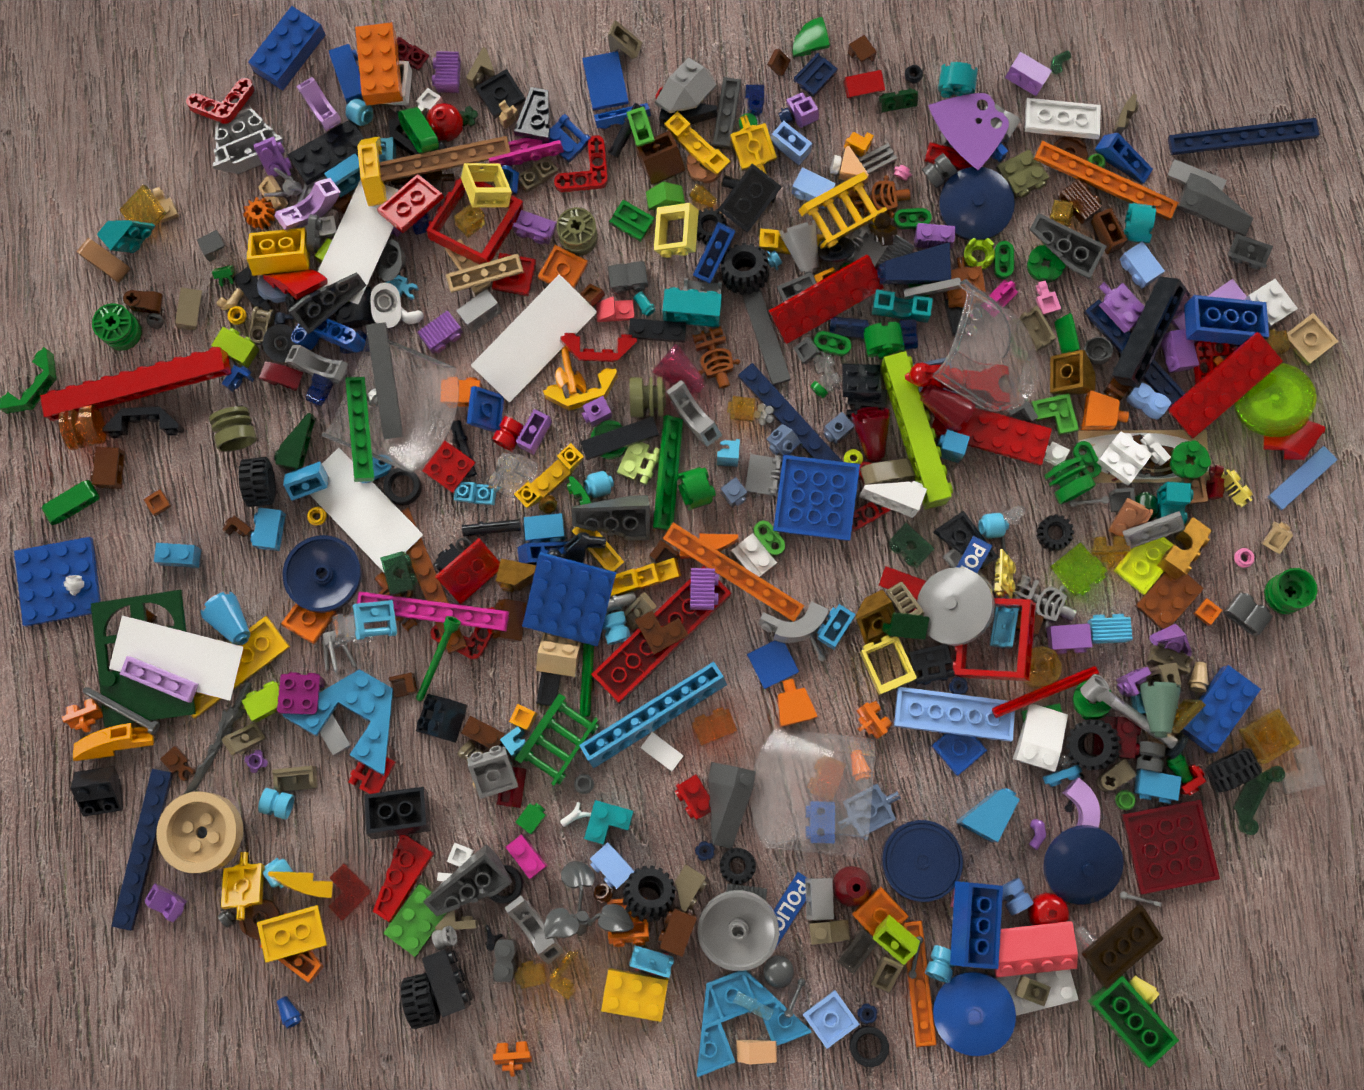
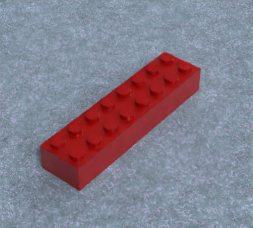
[591,566,731,704]

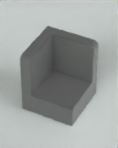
[197,230,225,262]
[1006,401,1038,423]
[1109,488,1135,512]

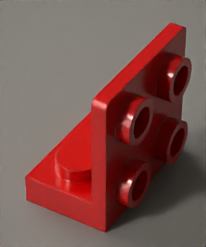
[675,774,711,821]

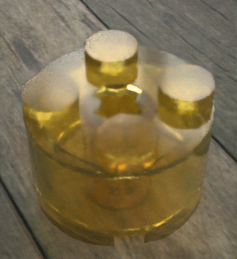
[1023,646,1062,688]

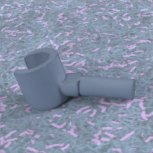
[274,312,294,325]

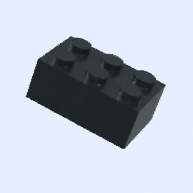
[718,163,782,233]
[364,786,431,839]
[422,947,472,1018]

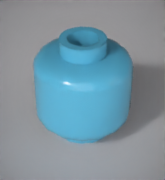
[346,99,373,126]
[584,471,614,498]
[978,513,1009,539]
[263,858,293,889]

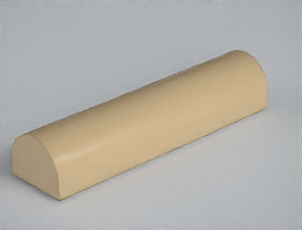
[446,254,524,293]

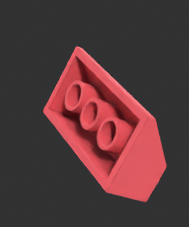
[994,921,1078,978]

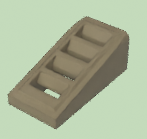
[886,582,925,615]

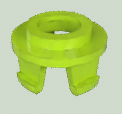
[964,238,995,269]

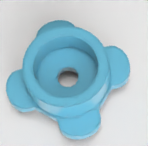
[767,251,782,270]

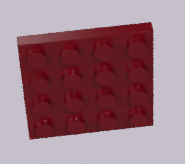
[1121,799,1220,894]

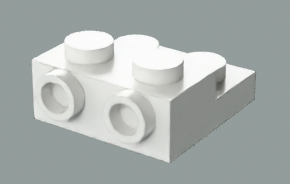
[1097,431,1152,486]

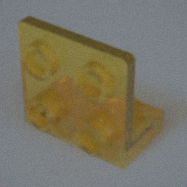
[549,949,580,1000]

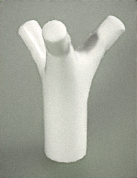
[560,802,591,827]

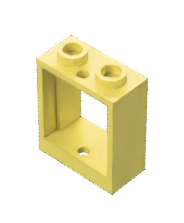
[461,163,512,208]
[654,203,699,258]
[860,635,917,695]

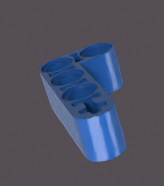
[291,318,365,353]

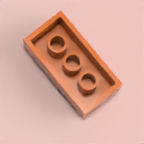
[355,22,403,106]

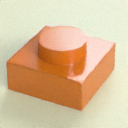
[1193,598,1222,626]

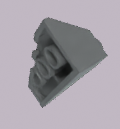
[1176,173,1253,236]

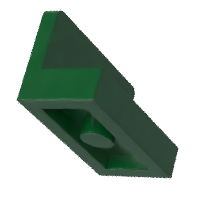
[882,612,930,640]

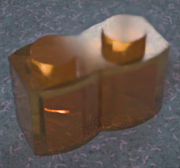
[692,707,737,746]

